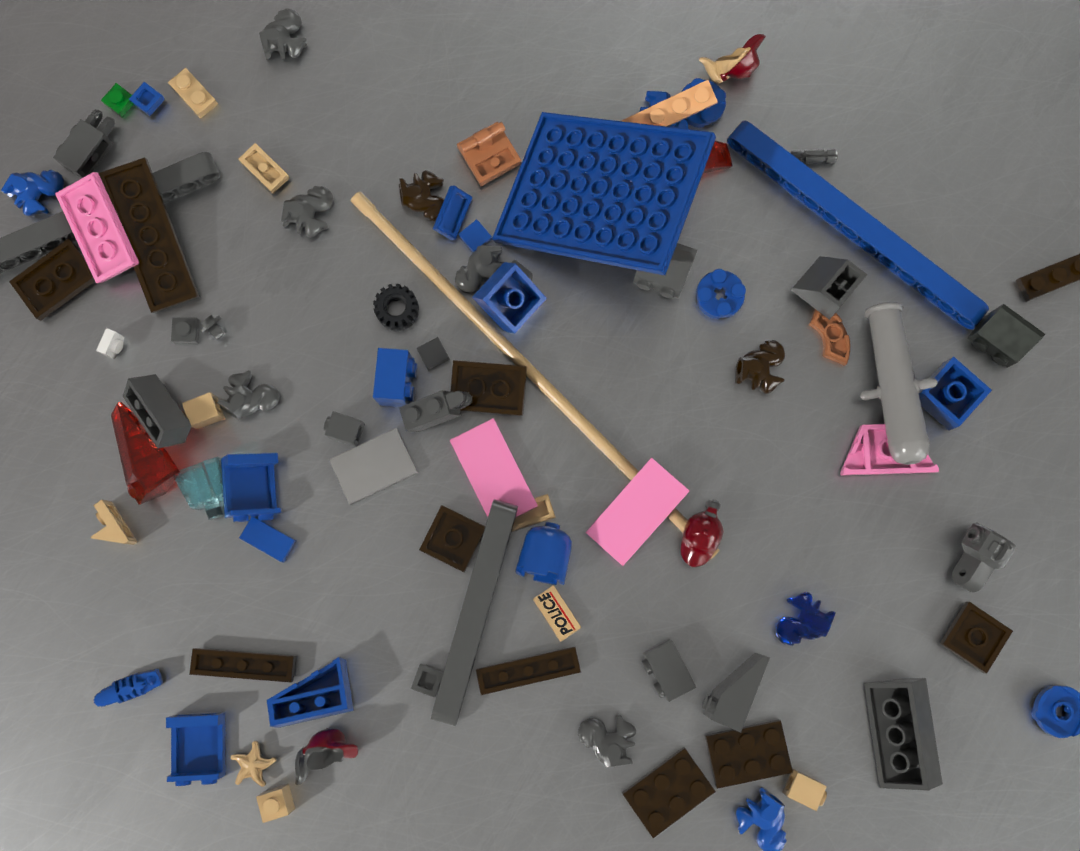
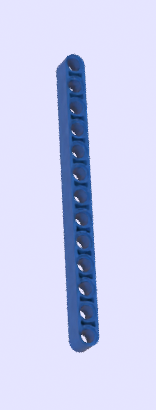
[727,121,989,330]

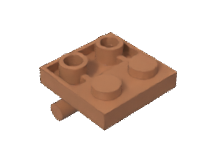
[457,122,522,186]

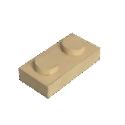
[168,68,218,119]
[238,143,290,194]

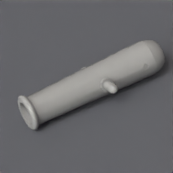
[860,302,937,465]

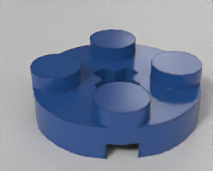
[681,78,726,128]
[696,269,746,319]
[1031,685,1080,738]

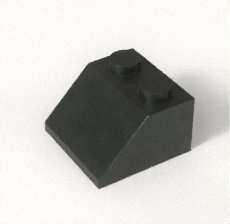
[967,304,1045,368]

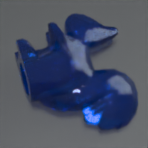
[776,592,836,646]

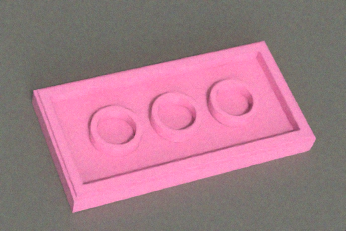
[55,172,139,284]
[450,418,538,518]
[585,458,690,566]

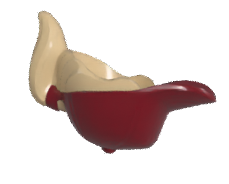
[699,34,766,84]

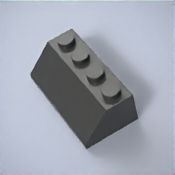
[864,678,943,791]

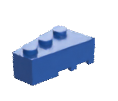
[267,657,354,728]

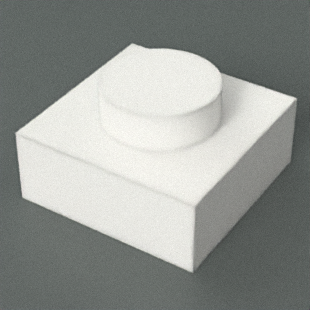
[96,328,124,359]

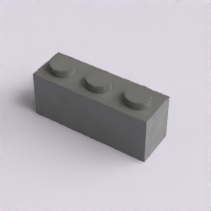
[123,374,192,448]

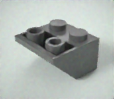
[791,256,867,320]

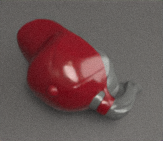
[681,500,724,567]
[295,728,358,785]

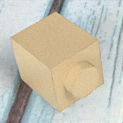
[182,392,225,429]
[782,769,827,811]
[256,784,295,823]

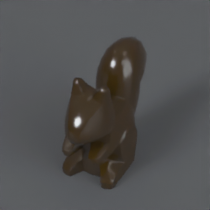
[399,170,444,221]
[735,340,785,394]

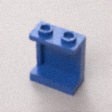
[221,453,281,522]
[166,712,226,786]

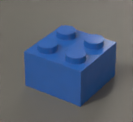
[472,262,547,334]
[373,348,417,407]
[919,357,992,431]

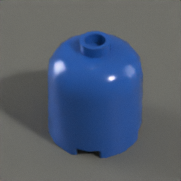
[515,522,572,585]

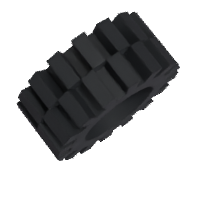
[373,284,419,331]

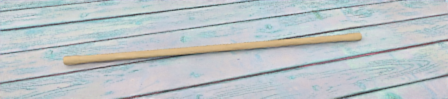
[351,192,720,561]

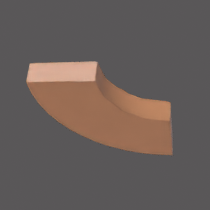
[809,309,850,366]

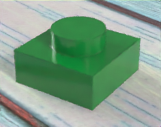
[101,83,134,117]

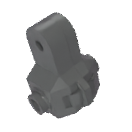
[952,523,1016,592]

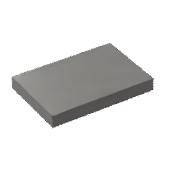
[329,428,418,505]

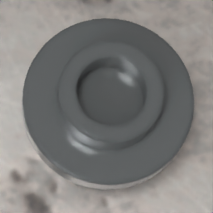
[200,315,225,339]

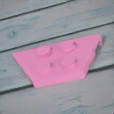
[840,424,939,476]

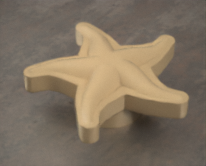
[230,741,276,787]

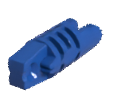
[94,669,163,707]

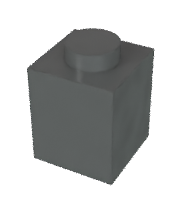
[324,411,365,447]

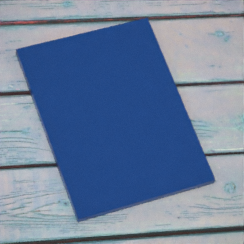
[492,112,716,275]

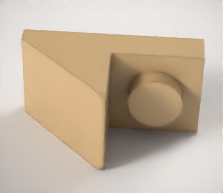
[90,500,138,545]

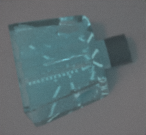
[172,456,224,520]

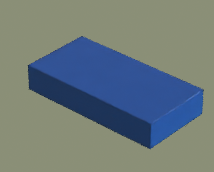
[433,186,472,240]
[239,517,296,563]

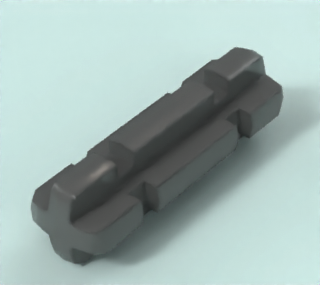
[791,149,838,164]

